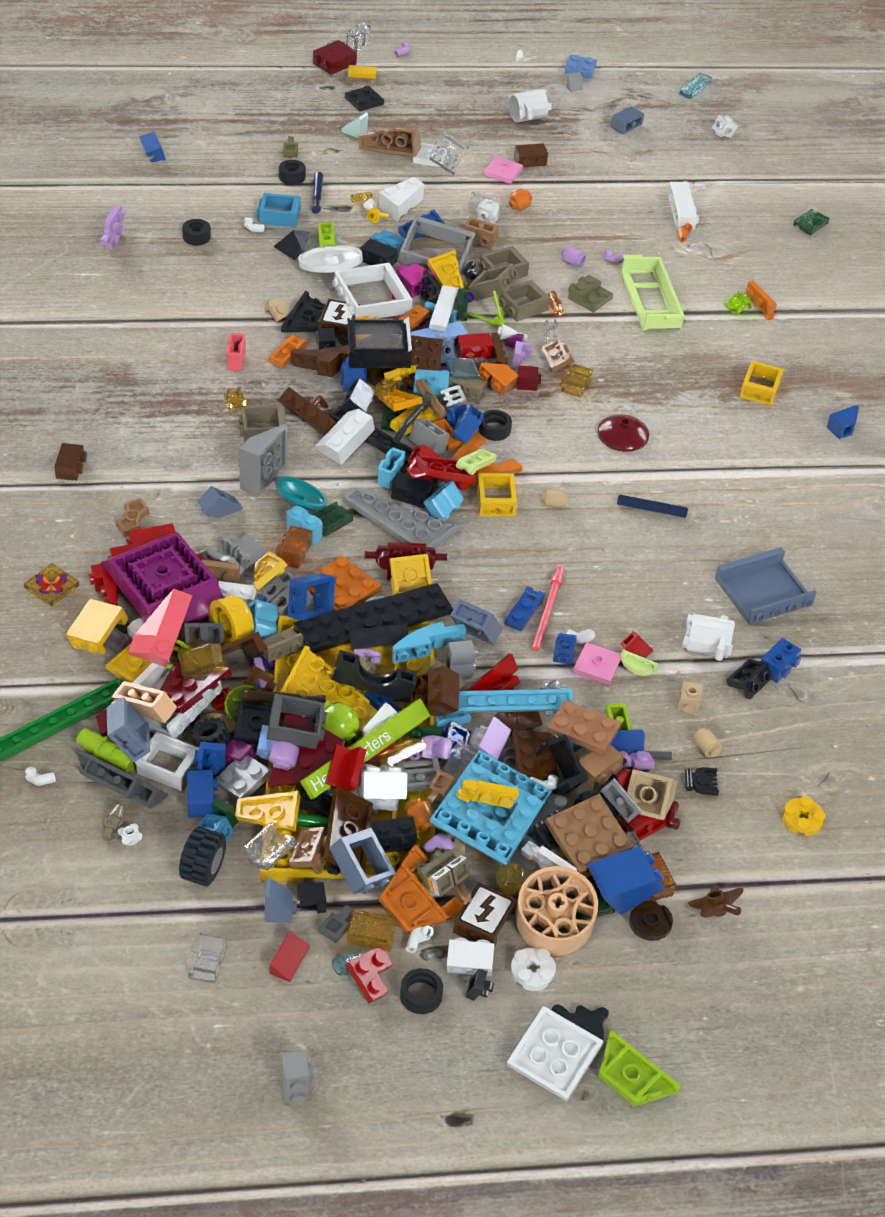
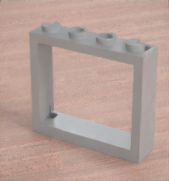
[398,215,475,276]

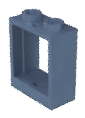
[450,599,503,645]
[107,697,151,762]
[329,828,396,894]

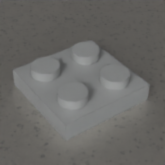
[216,755,271,800]

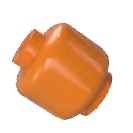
[509,189,532,211]
[405,798,435,832]

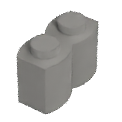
[446,640,478,678]

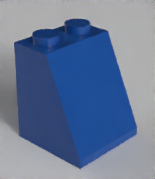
[588,846,665,915]

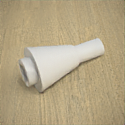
[497,324,528,341]

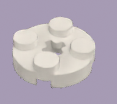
[510,948,556,991]

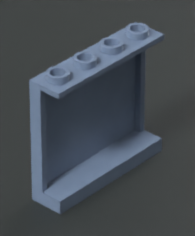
[715,547,817,624]

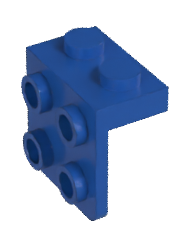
[608,729,649,780]

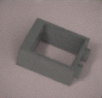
[266,693,327,749]

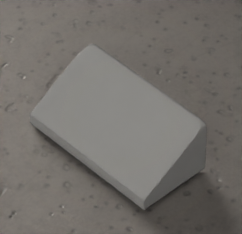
[600,778,642,823]

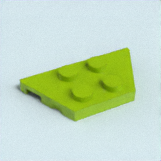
[598,1030,682,1107]

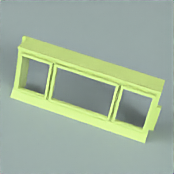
[621,255,685,332]

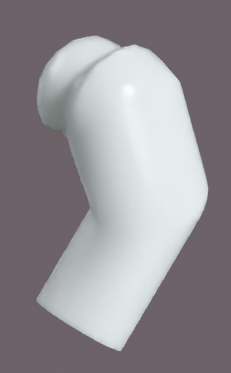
[244,218,264,233]
[566,629,595,644]
[25,767,56,786]
[406,925,434,953]

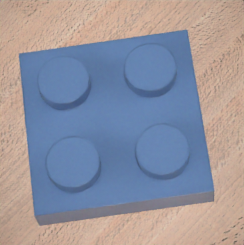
[564,55,597,79]

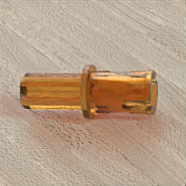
[547,291,564,316]

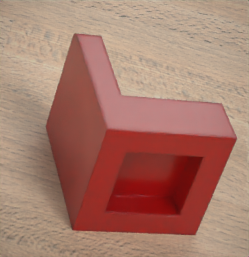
[620,631,653,658]

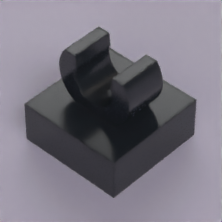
[466,969,494,1001]

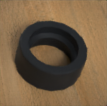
[478,410,512,441]
[400,968,443,1014]

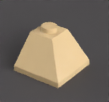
[627,769,678,820]

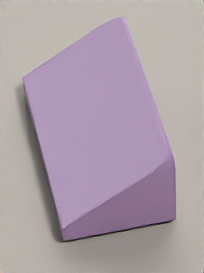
[478,717,511,760]

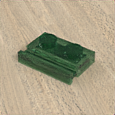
[793,209,830,235]
[312,501,353,537]

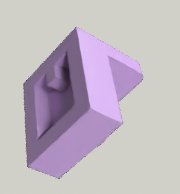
[512,341,533,367]

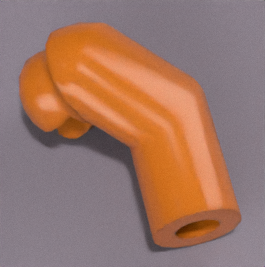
[677,223,693,242]

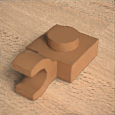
[426,770,458,810]

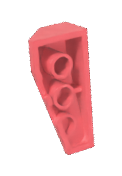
[128,589,192,668]

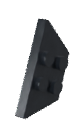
[281,291,326,333]

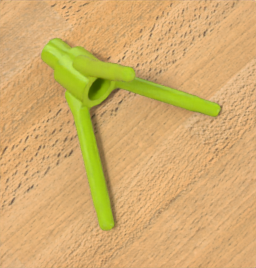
[468,291,507,327]

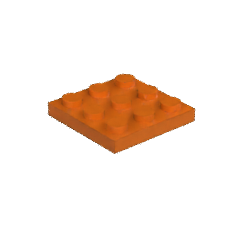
[307,555,382,611]

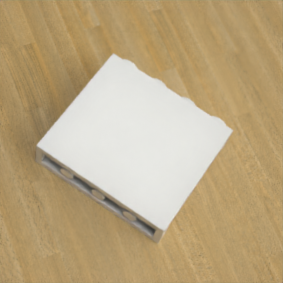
[112,661,222,738]

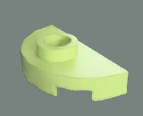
[621,650,659,676]

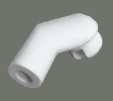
[530,775,559,790]

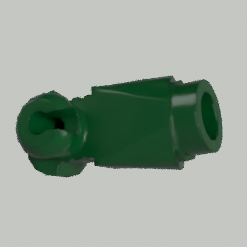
[409,725,442,743]

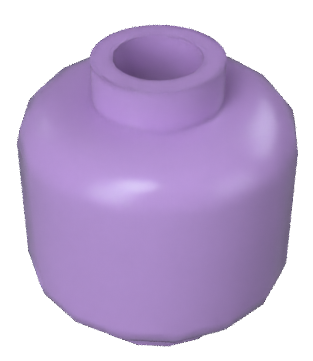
[269,741,299,770]

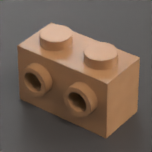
[464,217,499,249]
[579,745,624,790]

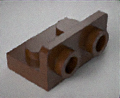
[494,711,543,734]

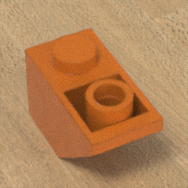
[477,363,519,396]

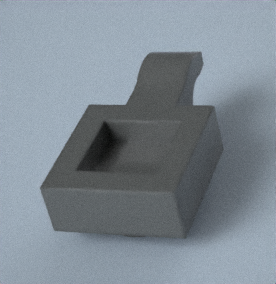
[318,905,354,943]

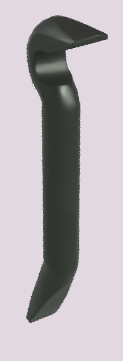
[393,391,432,443]

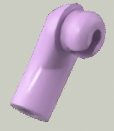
[394,41,410,57]
[354,649,382,665]
[424,834,455,853]

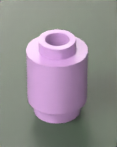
[562,246,586,267]

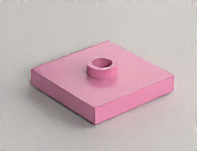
[484,156,523,184]
[573,642,621,685]

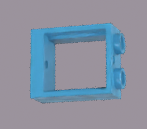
[257,193,301,227]

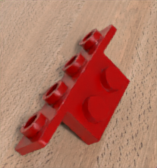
[466,654,520,691]

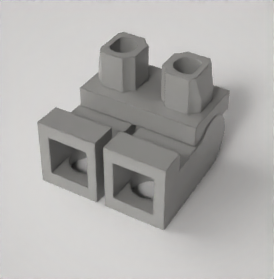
[259,571,313,616]

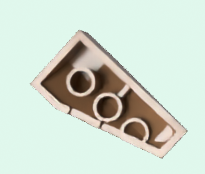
[359,127,421,157]

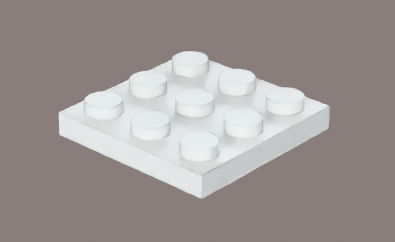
[507,1006,603,1101]

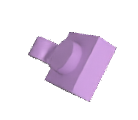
[619,751,655,770]

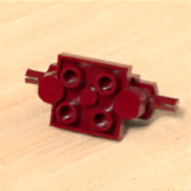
[364,542,447,580]

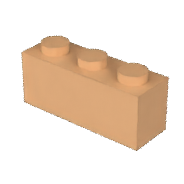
[112,681,177,723]

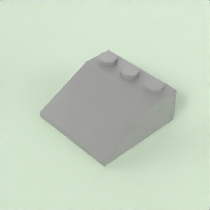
[238,424,287,497]

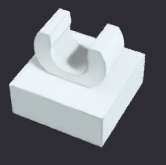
[469,725,488,750]

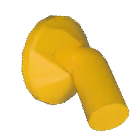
[367,208,389,224]

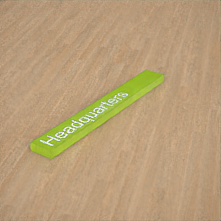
[300,699,430,799]

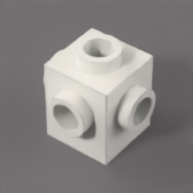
[712,115,738,138]
[477,199,500,224]

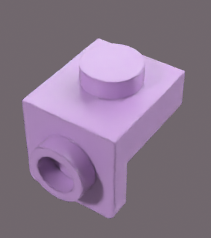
[421,735,452,759]

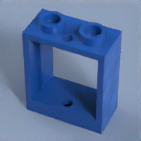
[288,573,335,621]

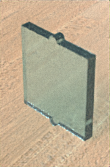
[445,357,480,380]

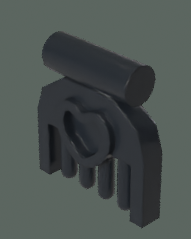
[684,767,719,796]

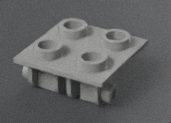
[217,534,268,570]

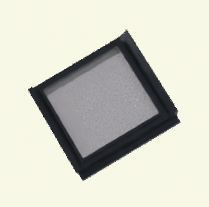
[347,317,412,368]

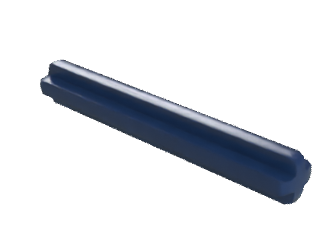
[617,494,688,518]

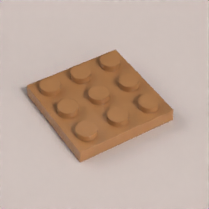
[545,794,633,874]

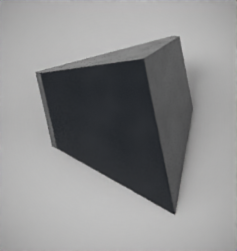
[274,230,311,260]

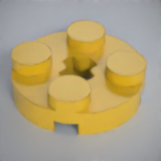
[782,796,826,836]

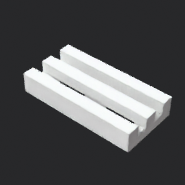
[440,385,466,407]

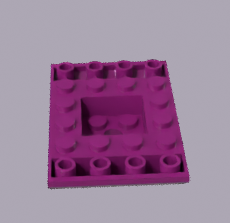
[101,532,224,627]

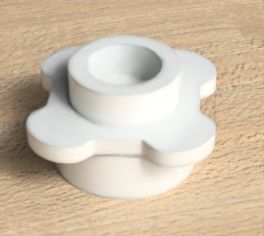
[118,824,142,846]

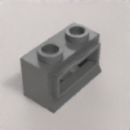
[179,623,224,646]

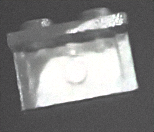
[243,822,297,871]

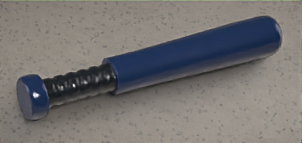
[312,172,323,213]

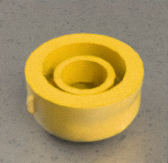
[209,595,254,645]

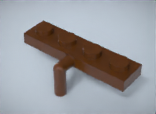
[278,387,337,436]

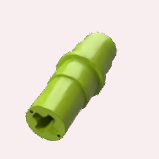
[76,728,136,774]

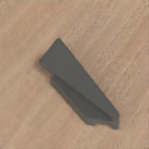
[75,748,168,809]

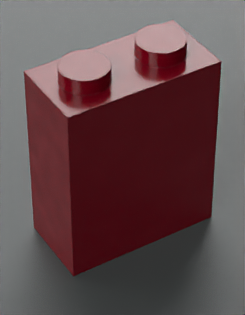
[313,40,357,75]

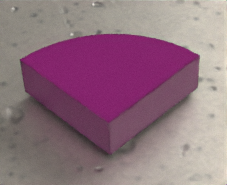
[505,334,524,349]

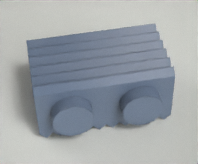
[611,106,644,134]

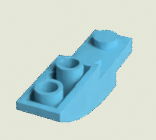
[392,622,466,663]

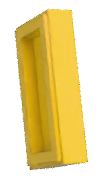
[348,65,377,79]

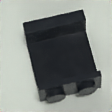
[535,734,588,795]

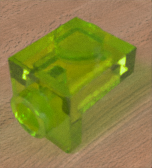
[724,291,752,316]

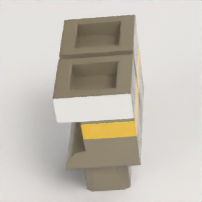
[416,849,471,897]

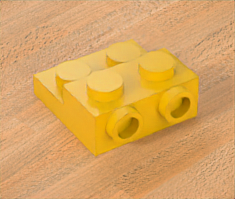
[389,554,432,595]

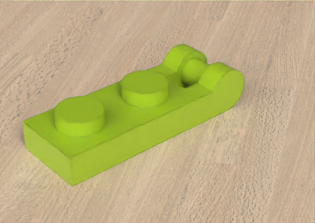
[318,222,336,248]

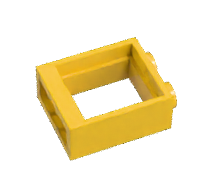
[740,361,784,406]
[477,473,517,516]

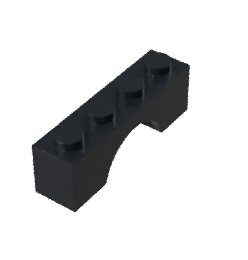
[331,650,417,703]

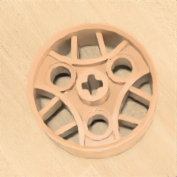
[516,866,598,956]

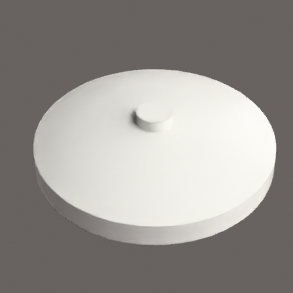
[298,245,363,273]

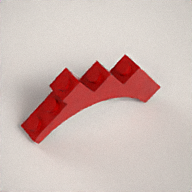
[88,523,176,606]

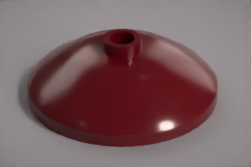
[598,414,649,452]

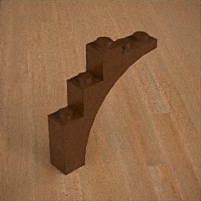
[291,335,402,377]

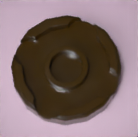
[629,900,673,941]

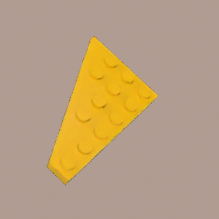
[280,646,378,737]

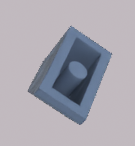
[198,486,243,519]
[265,878,297,923]

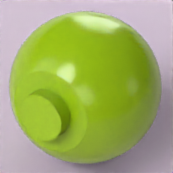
[321,701,359,744]

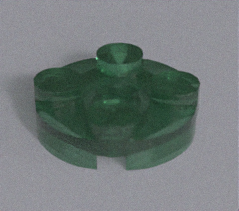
[457,288,468,321]

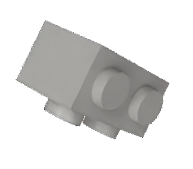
[409,418,450,454]
[281,1051,313,1104]

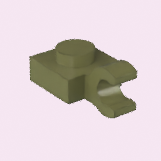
[283,136,298,158]

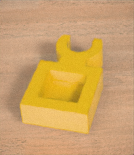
[384,365,417,383]

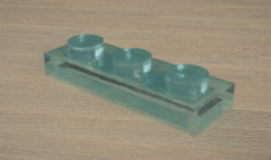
[679,73,712,99]

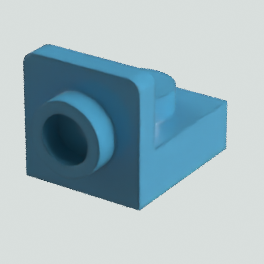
[197,814,234,842]

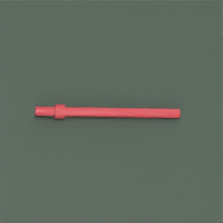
[532,566,564,652]

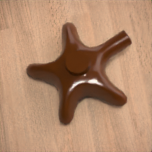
[688,885,744,918]

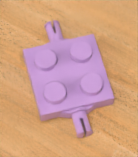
[100,204,126,250]

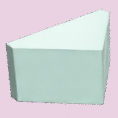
[340,112,368,138]

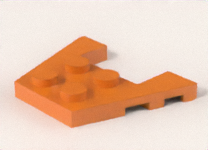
[451,431,523,485]
[379,845,464,934]

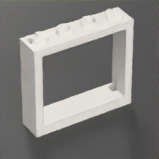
[332,263,412,319]

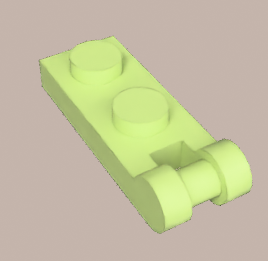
[456,448,497,475]

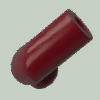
[666,801,681,830]

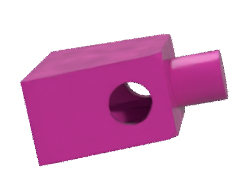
[396,264,435,298]

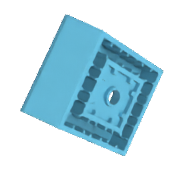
[429,750,552,867]

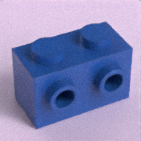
[761,638,802,683]
[187,770,218,817]

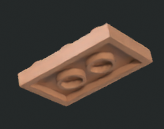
[547,700,621,755]

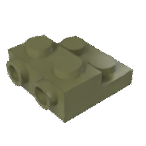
[568,275,613,313]

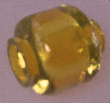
[496,862,525,895]

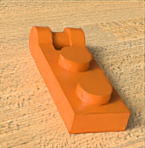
[745,280,777,320]
[268,334,308,368]

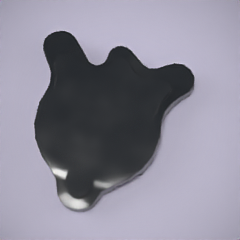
[551,1004,609,1040]

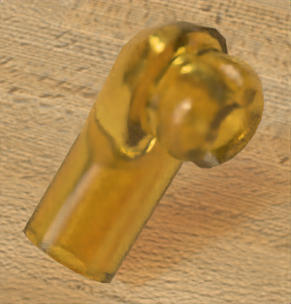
[351,192,374,203]

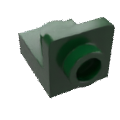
[211,798,239,828]

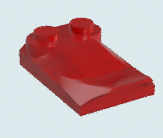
[407,455,477,491]

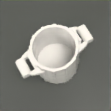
[507,89,552,122]
[682,613,735,661]

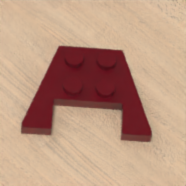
[160,662,233,714]
[268,713,344,788]

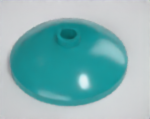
[276,476,327,510]

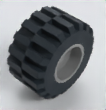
[179,826,226,887]

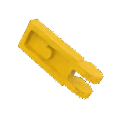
[456,780,519,809]

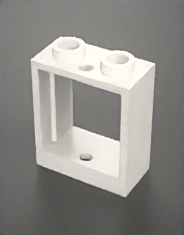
[135,732,199,791]

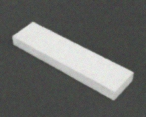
[429,285,459,332]

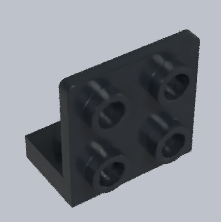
[420,269,441,304]

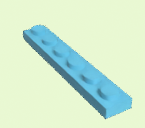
[453,689,573,713]

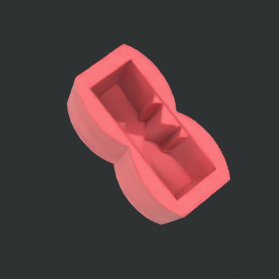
[226,333,246,371]

